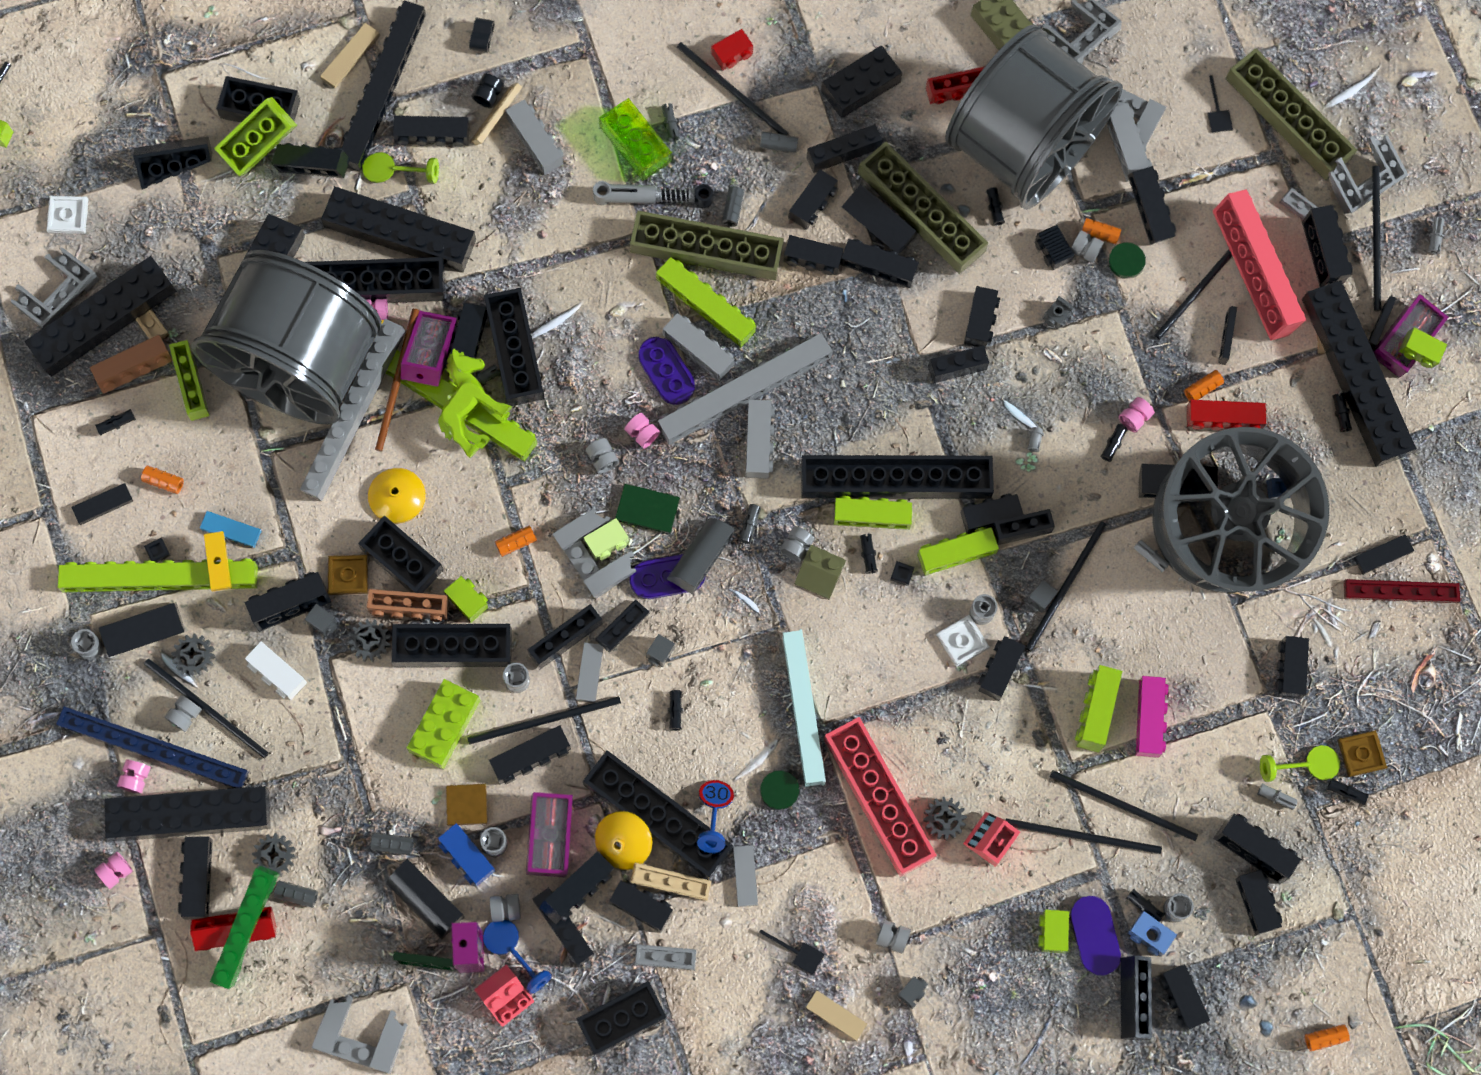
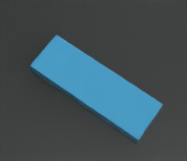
[200,511,262,548]

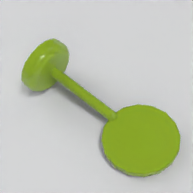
[363,152,439,184]
[1260,745,1340,782]

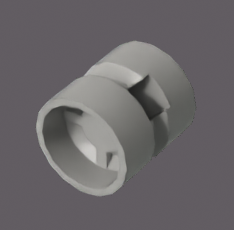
[1071,230,1104,263]
[585,438,620,474]
[780,526,815,562]
[969,594,997,625]
[71,629,103,660]
[503,663,530,693]
[164,695,202,732]
[480,827,508,857]
[490,893,521,923]
[1163,893,1194,923]
[876,920,911,954]

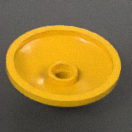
[368,468,426,524]
[595,811,652,870]

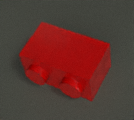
[711,29,754,71]

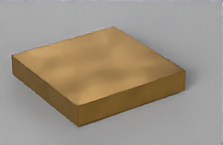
[328,555,368,595]
[1337,731,1387,778]
[446,784,487,826]

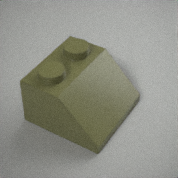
[794,545,846,600]

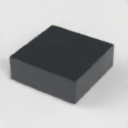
[144,538,171,563]
[890,561,915,586]

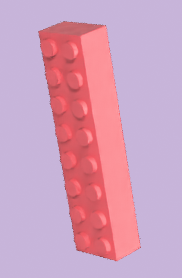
[1213,189,1306,341]
[824,717,937,877]

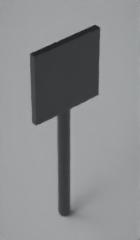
[1207,75,1233,133]
[759,930,824,975]

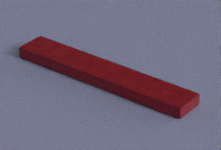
[1344,579,1461,603]

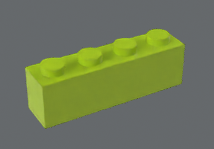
[169,340,210,421]
[834,496,912,530]
[917,527,999,576]

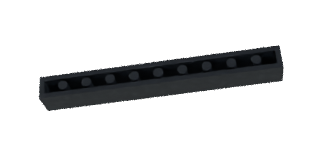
[339,0,426,172]

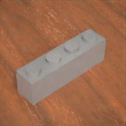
[505,100,564,175]
[1107,102,1152,182]
[663,313,734,382]
[746,400,775,478]

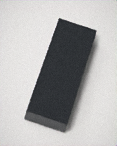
[1368,296,1397,350]
[1218,306,1237,365]
[71,483,133,525]
[1354,534,1414,575]
[596,599,650,653]

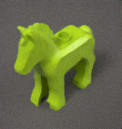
[438,349,512,458]

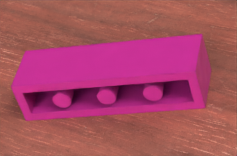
[1135,676,1169,758]

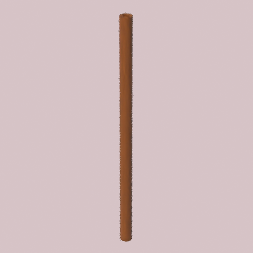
[375,308,419,452]

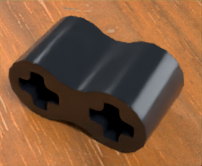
[469,17,495,53]

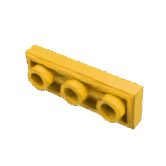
[204,531,232,592]

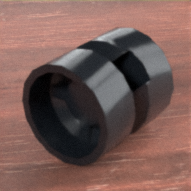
[472,73,504,108]

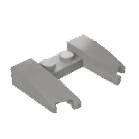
[1043,0,1122,64]
[1104,76,1166,146]
[1328,135,1408,214]
[11,248,100,329]
[553,509,636,599]
[312,997,408,1074]

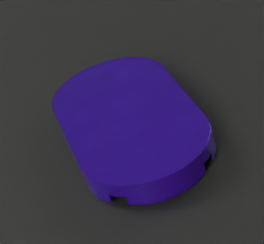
[638,337,695,405]
[630,554,706,600]
[1070,896,1121,976]

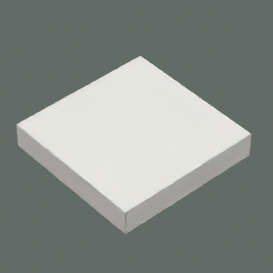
[46,196,88,234]
[936,615,990,667]

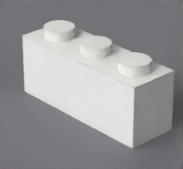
[245,642,307,700]

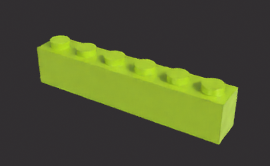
[656,257,756,348]

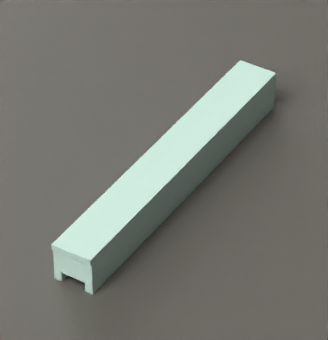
[782,629,826,787]

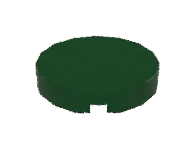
[1108,242,1146,279]
[760,771,799,810]

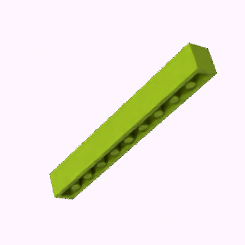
[386,350,537,462]
[58,558,258,593]

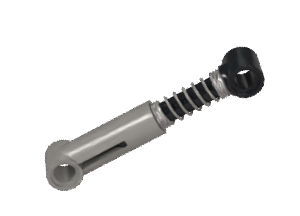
[593,181,713,208]

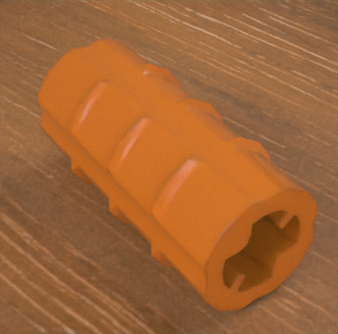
[1082,218,1121,245]
[1184,370,1224,401]
[141,465,184,494]
[495,525,537,557]
[1304,1024,1350,1052]

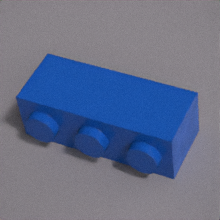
[438,823,495,886]

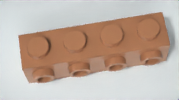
[89,335,173,394]
[367,589,449,622]

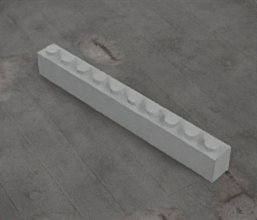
[300,319,406,501]
[658,333,833,445]

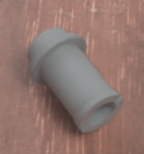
[1027,427,1044,452]

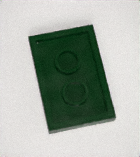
[615,484,680,535]
[393,952,457,971]

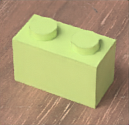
[583,518,629,561]

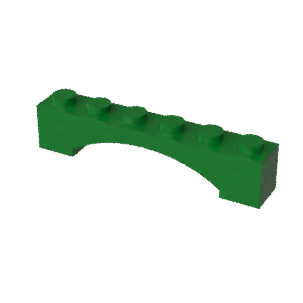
[210,866,280,990]

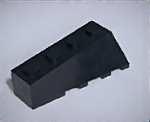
[133,136,212,190]

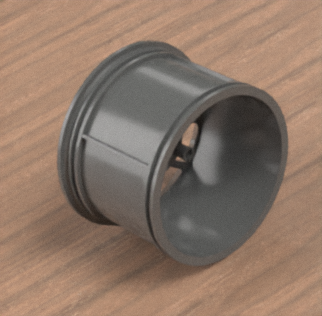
[945,24,1123,210]
[191,250,382,424]
[1153,427,1329,593]

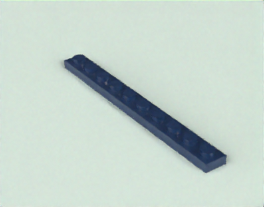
[56,706,249,788]

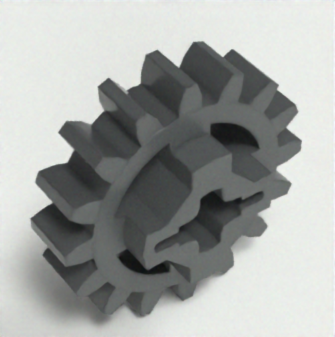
[348,619,392,662]
[171,634,216,677]
[923,797,967,841]
[252,833,297,877]

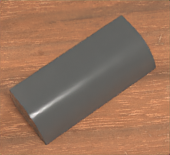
[667,518,735,595]

